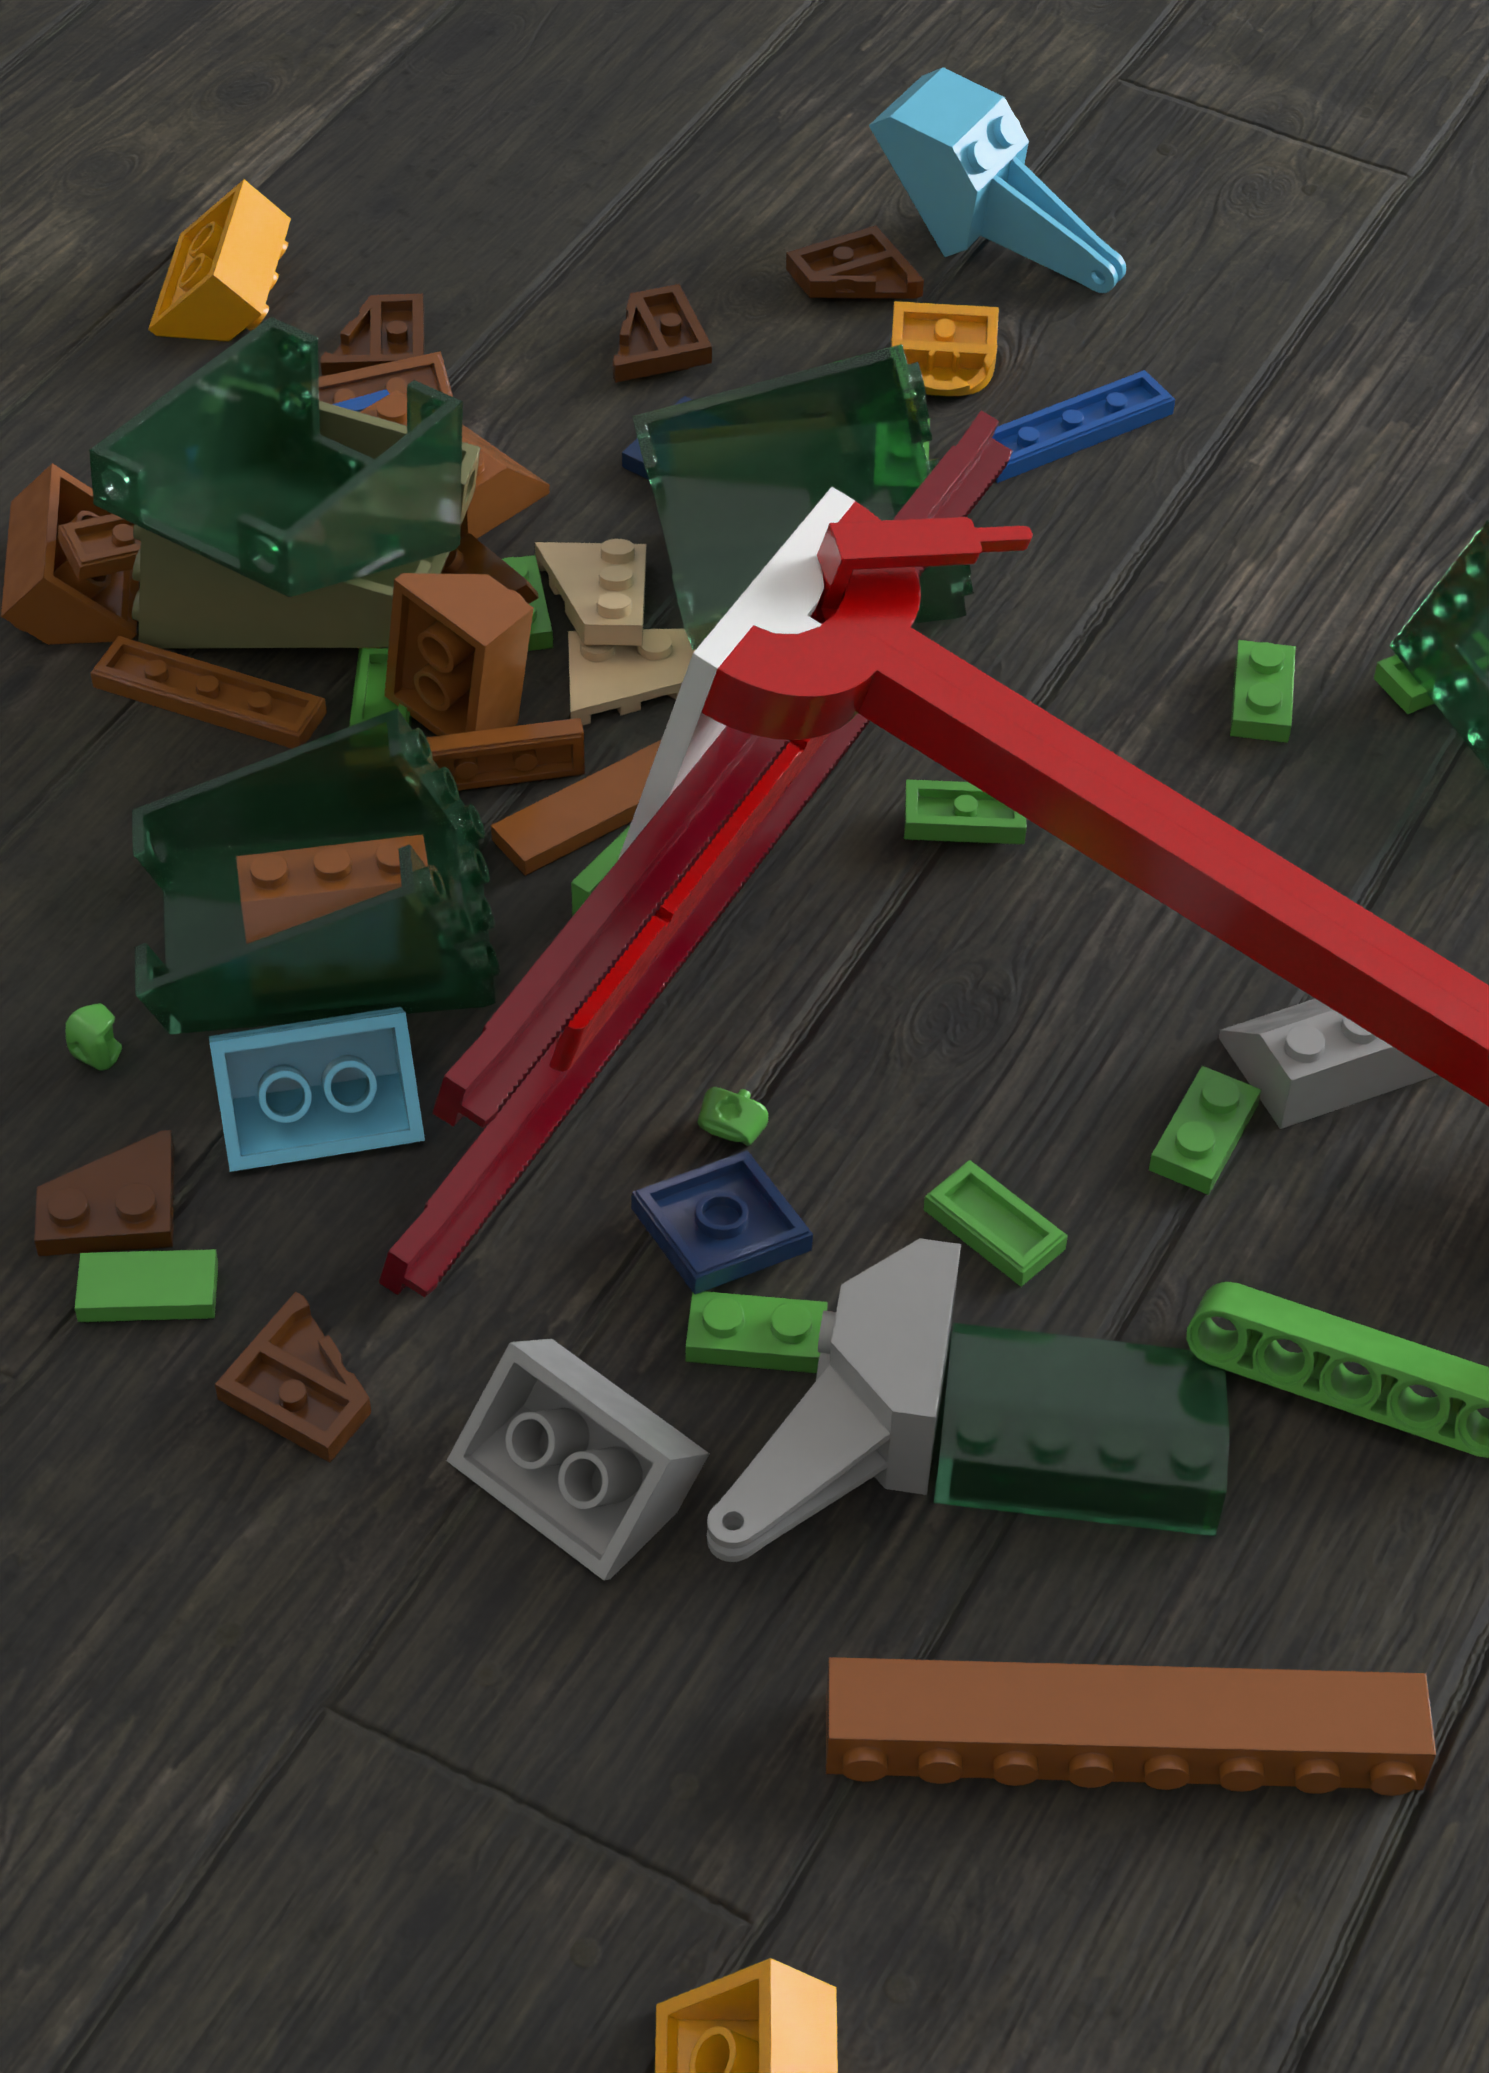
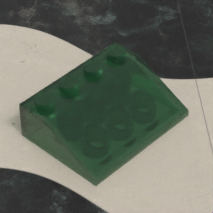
[934,1323,1229,1536]

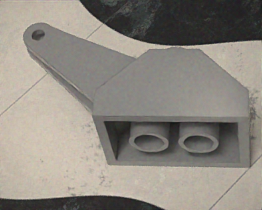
[707,1238,961,1562]

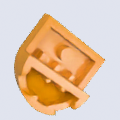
[891,301,999,396]

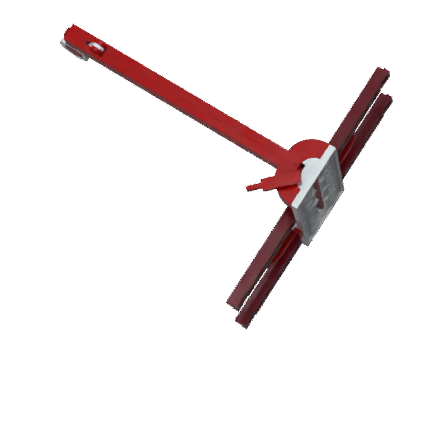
[379,410,1489,1298]

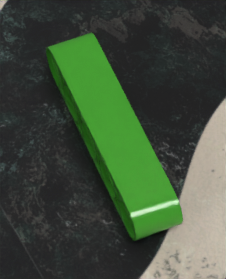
[1186,1282,1489,1458]

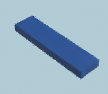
[992,370,1175,483]

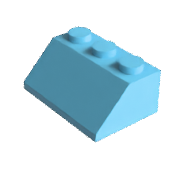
[209,1007,425,1172]

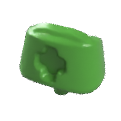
[65,1003,122,1070]
[698,1087,769,1146]

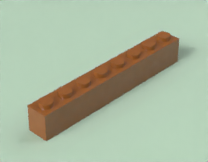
[826,1657,1436,1796]

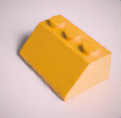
[148,180,291,341]
[655,1958,838,2073]

